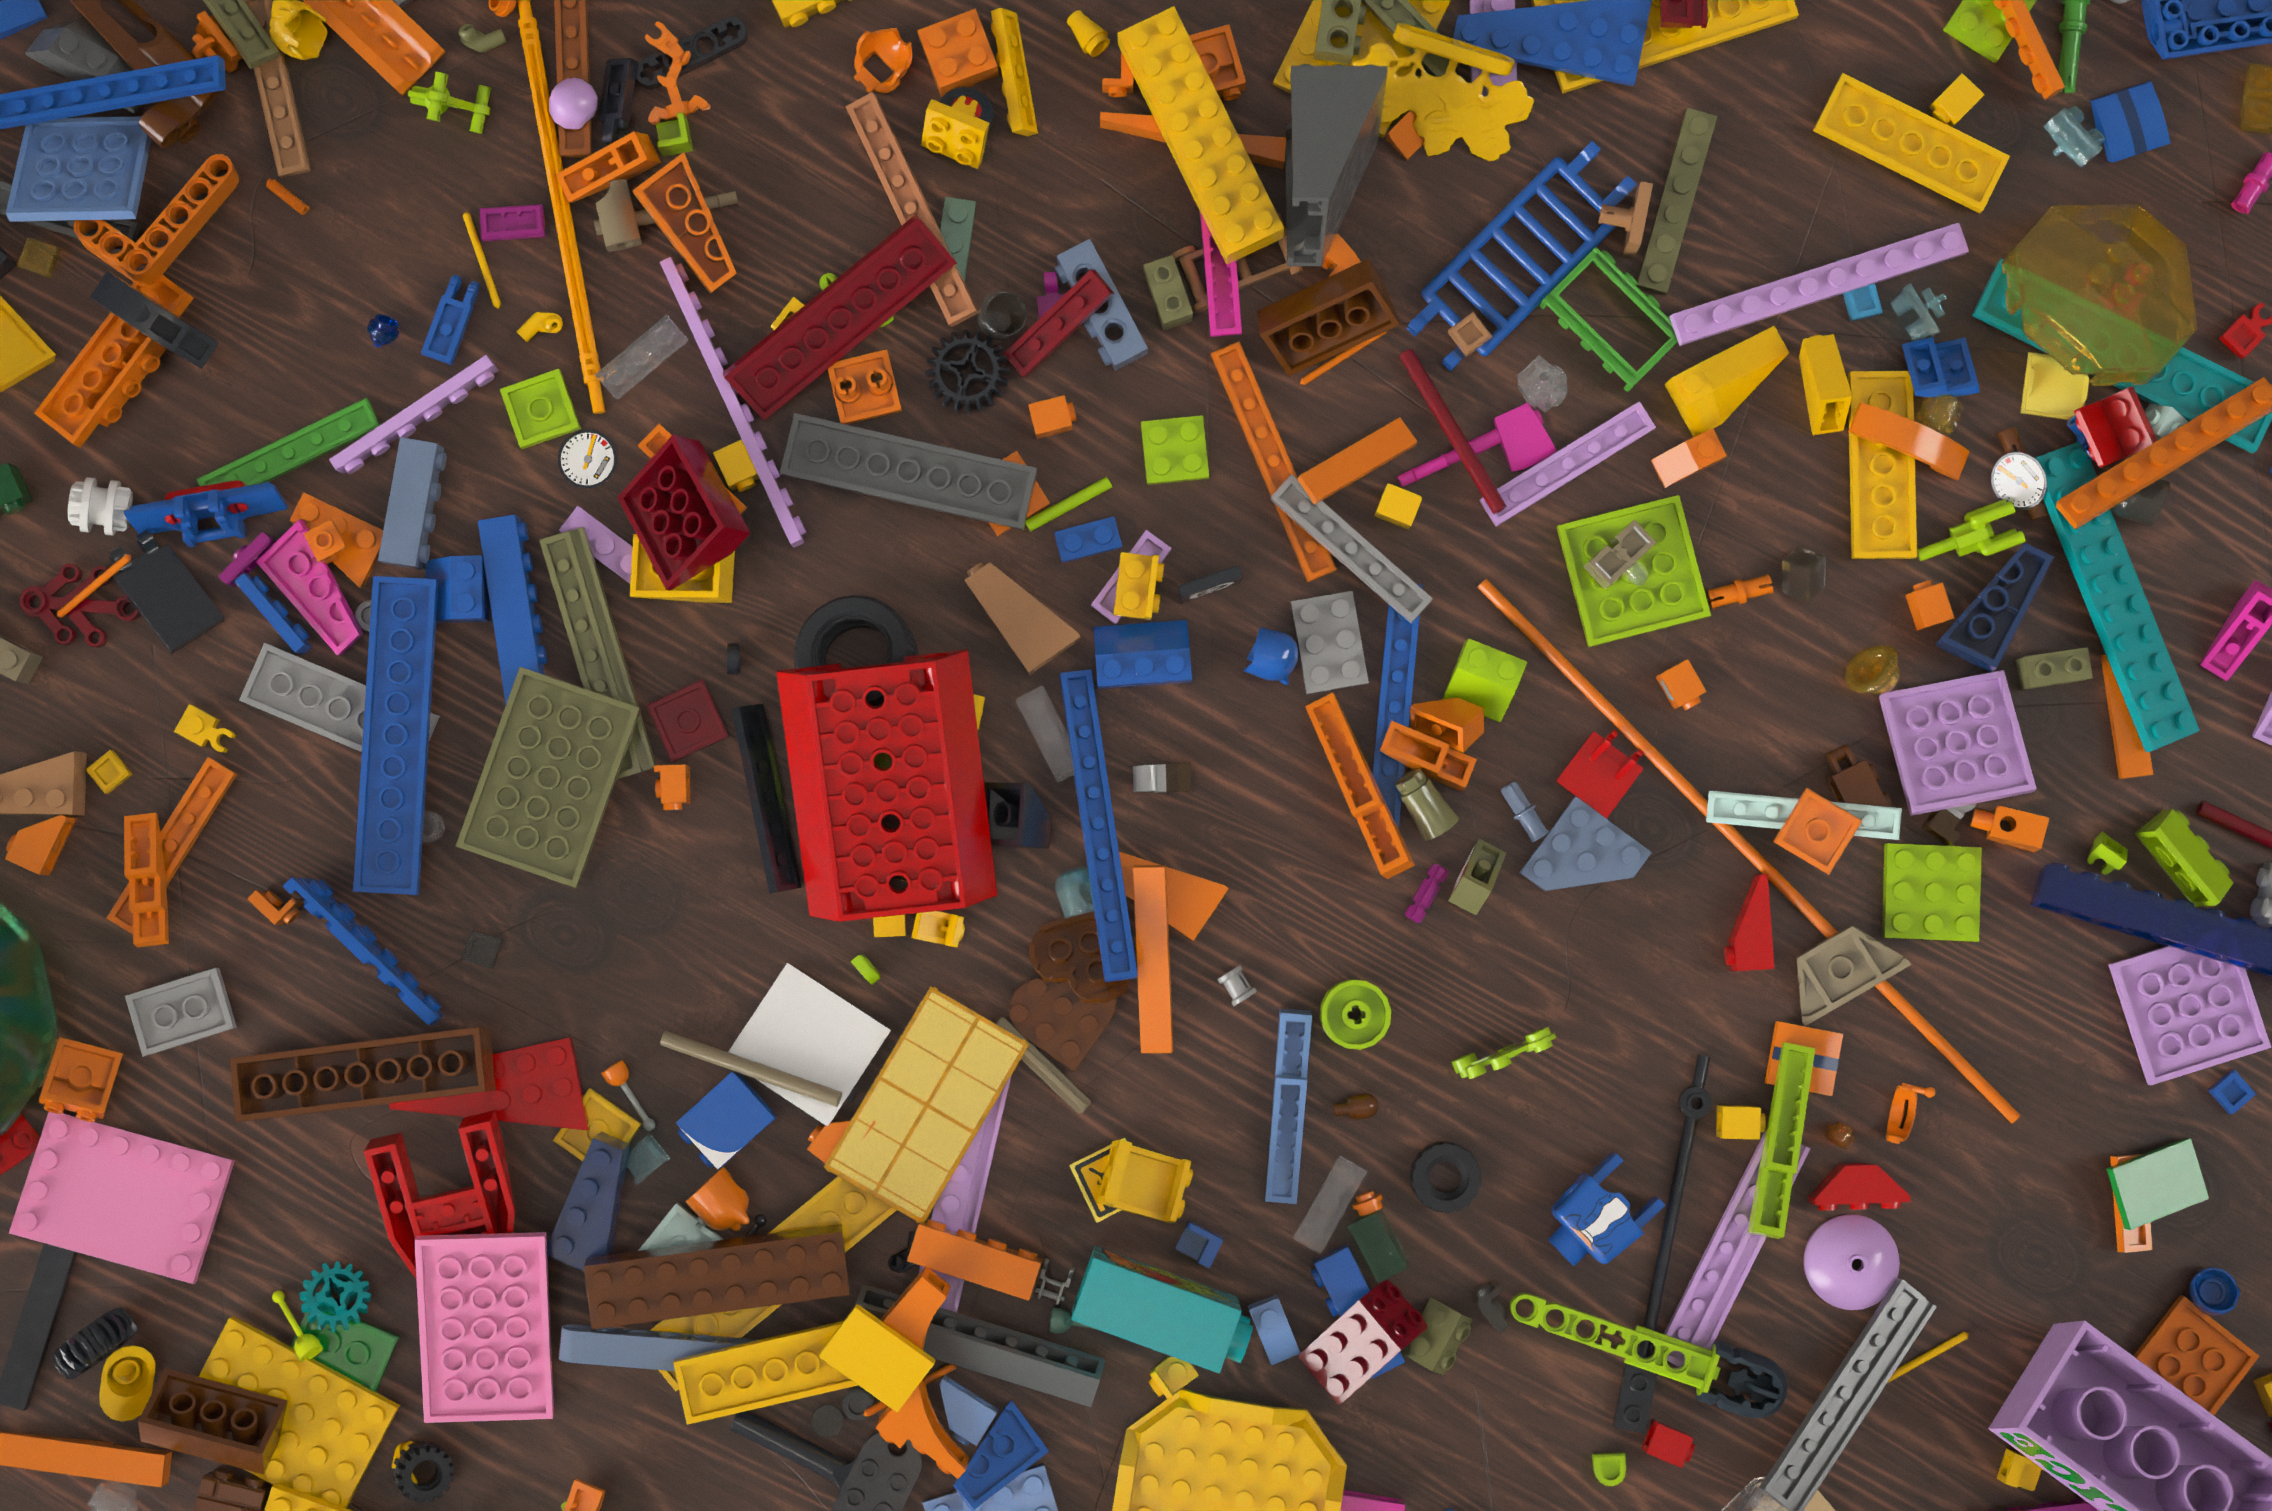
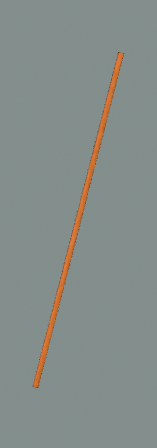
[1477,579,2020,1123]

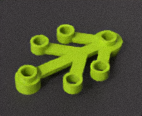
[1451,1026,1556,1079]

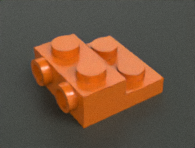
[1189,24,1246,101]
[39,1037,123,1122]

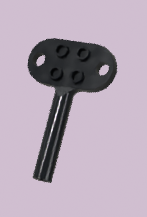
[729,1411,923,1511]

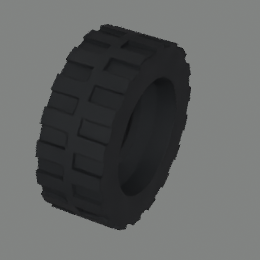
[1410,1142,1482,1213]

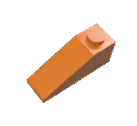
[556,131,661,203]

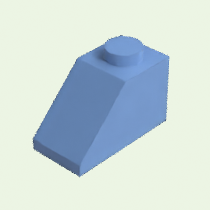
[1247,1294,1300,1365]
[939,1375,998,1446]

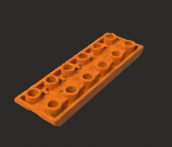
[302,0,446,96]

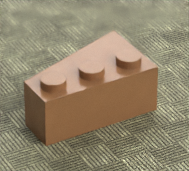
[0,751,87,816]

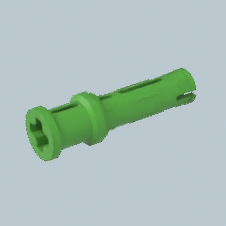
[2058,0,2090,93]

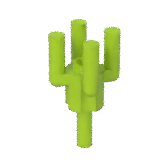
[1917,499,2026,561]

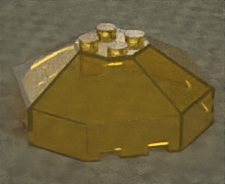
[2002,204,2198,386]

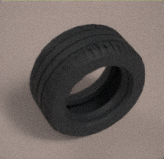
[794,595,919,706]

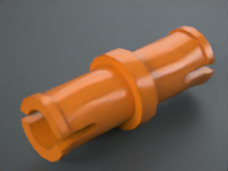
[1707,574,1773,609]

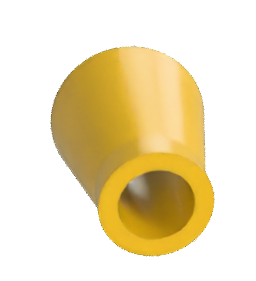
[1067,10,1110,57]

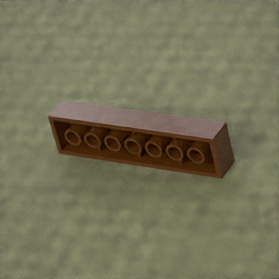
[230,1027,496,1122]
[584,1224,850,1329]

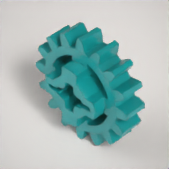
[300,1261,371,1332]

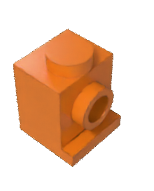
[654,765,691,810]

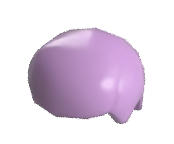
[549,78,598,129]

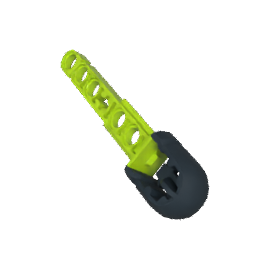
[1509,1292,1787,1419]

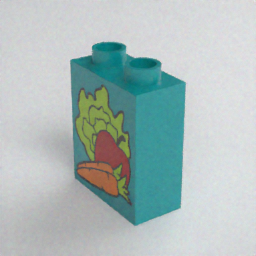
[1071,1245,1253,1374]

